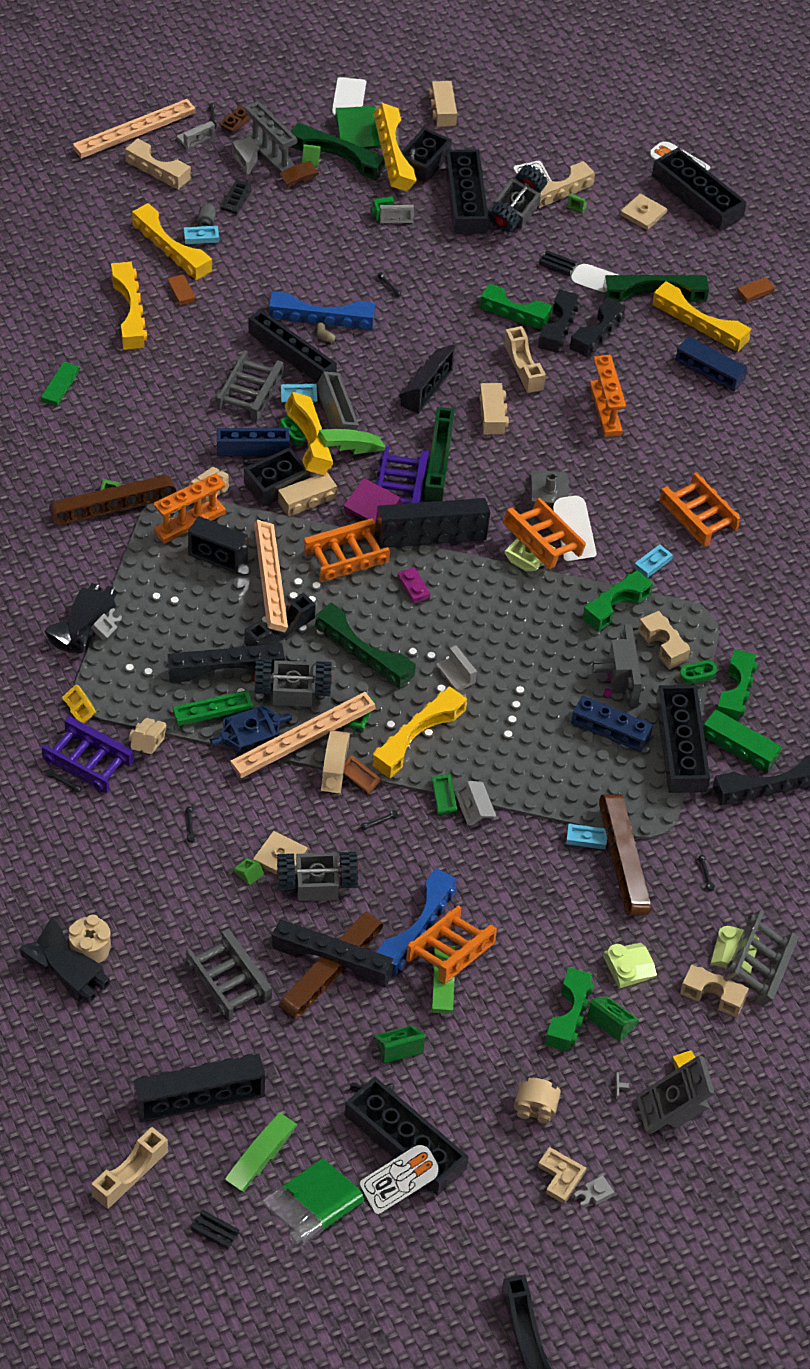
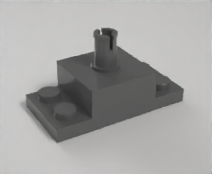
[530,470,569,531]
[592,624,642,708]
[636,1055,715,1134]

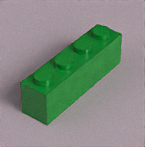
[703,710,782,773]

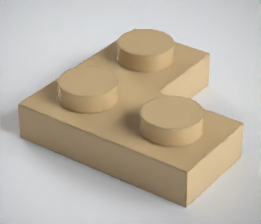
[538,1147,586,1204]

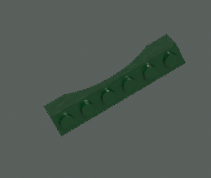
[290,122,385,181]
[603,275,709,302]
[424,407,455,502]
[315,602,416,689]

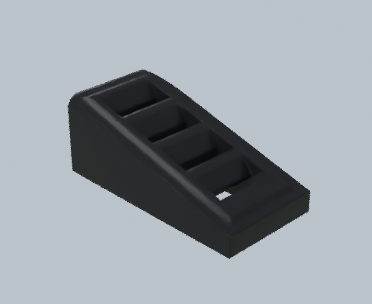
[222,179,251,214]

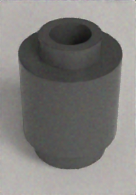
[197,203,216,227]

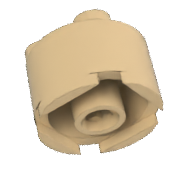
[69,915,111,963]
[514,1078,561,1124]

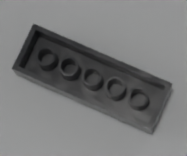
[652,147,747,230]
[445,149,489,234]
[375,498,490,548]
[656,685,710,793]
[134,1054,265,1123]
[344,1076,469,1196]

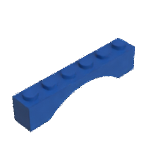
[269,291,375,330]
[377,868,457,976]

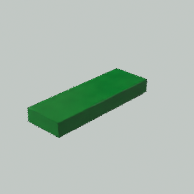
[41,362,80,407]

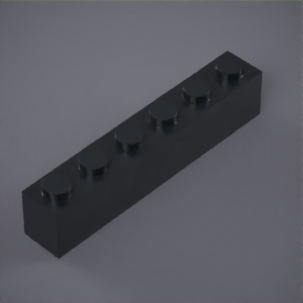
[248,309,337,382]

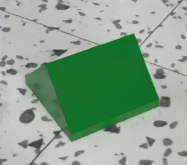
[587,996,640,1042]
[374,1025,425,1064]

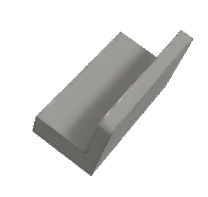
[177,121,215,150]
[437,645,477,691]
[454,781,496,825]

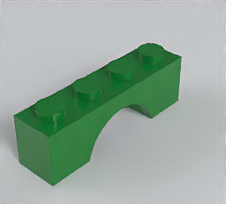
[479,283,552,330]
[583,570,653,632]
[717,649,758,722]
[545,967,594,1052]

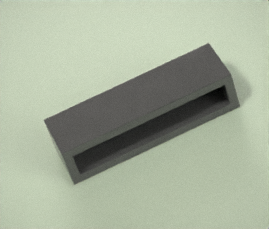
[317,372,359,430]

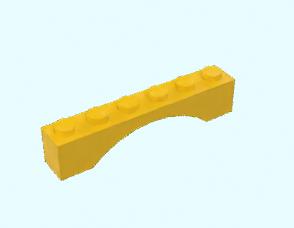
[373,103,416,192]
[132,203,212,280]
[111,262,147,350]
[652,281,751,352]
[284,392,333,476]
[372,686,467,779]

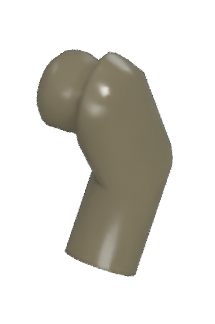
[316,323,335,343]

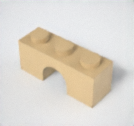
[638,611,690,670]
[680,965,749,1018]

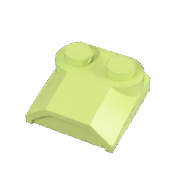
[505,538,555,572]
[710,926,759,975]
[603,943,657,989]

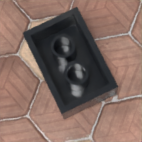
[401,127,452,183]
[244,447,310,506]
[188,516,248,574]

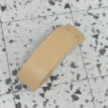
[321,730,350,793]

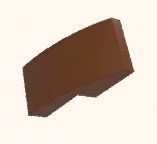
[220,105,251,133]
[280,161,319,188]

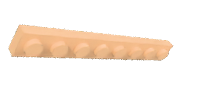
[73,99,196,159]
[254,520,288,632]
[231,692,376,778]

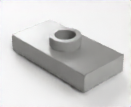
[380,205,414,223]

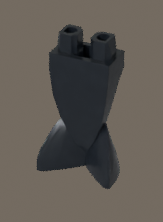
[44,583,117,654]
[19,918,110,1003]

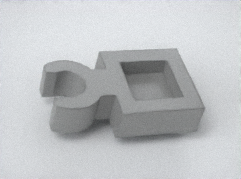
[90,608,122,641]
[574,1176,615,1209]

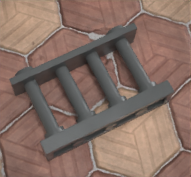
[244,101,297,173]
[215,350,284,422]
[724,910,799,1006]
[185,929,272,1021]

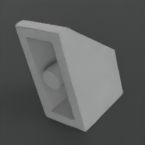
[232,136,259,175]

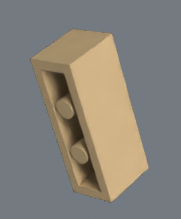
[429,81,457,127]
[479,383,509,435]
[278,473,337,516]

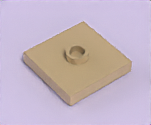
[620,194,667,230]
[253,831,308,875]

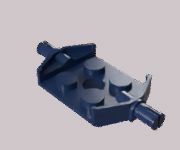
[210,706,292,753]

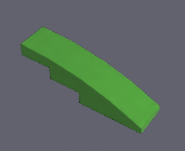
[318,429,385,454]
[432,945,455,1014]
[225,1113,297,1193]

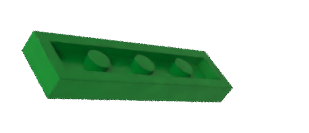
[173,690,253,726]

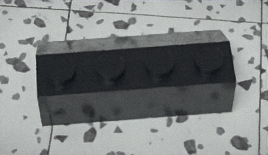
[399,345,455,414]

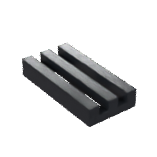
[539,250,577,276]
[191,1209,240,1250]

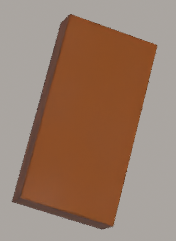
[167,274,196,306]
[737,277,775,303]
[343,755,381,795]

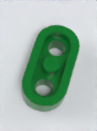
[279,416,306,446]
[680,660,717,684]

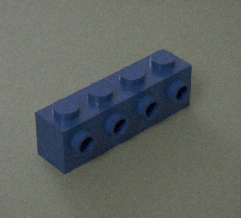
[675,336,748,391]
[217,428,290,456]
[571,696,653,752]

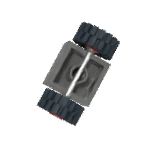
[488,164,548,233]
[254,659,332,707]
[277,851,358,901]

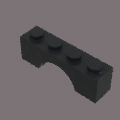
[538,289,581,353]
[570,297,626,358]
[244,592,316,647]

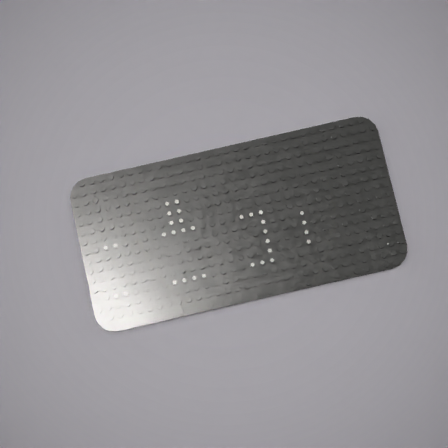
[75,502,719,839]

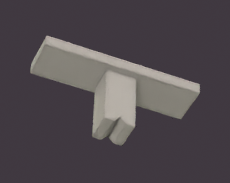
[615,1072,629,1100]

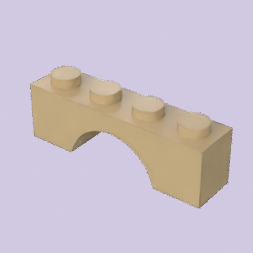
[125,138,191,190]
[538,161,595,208]
[504,326,546,393]
[91,1127,168,1209]

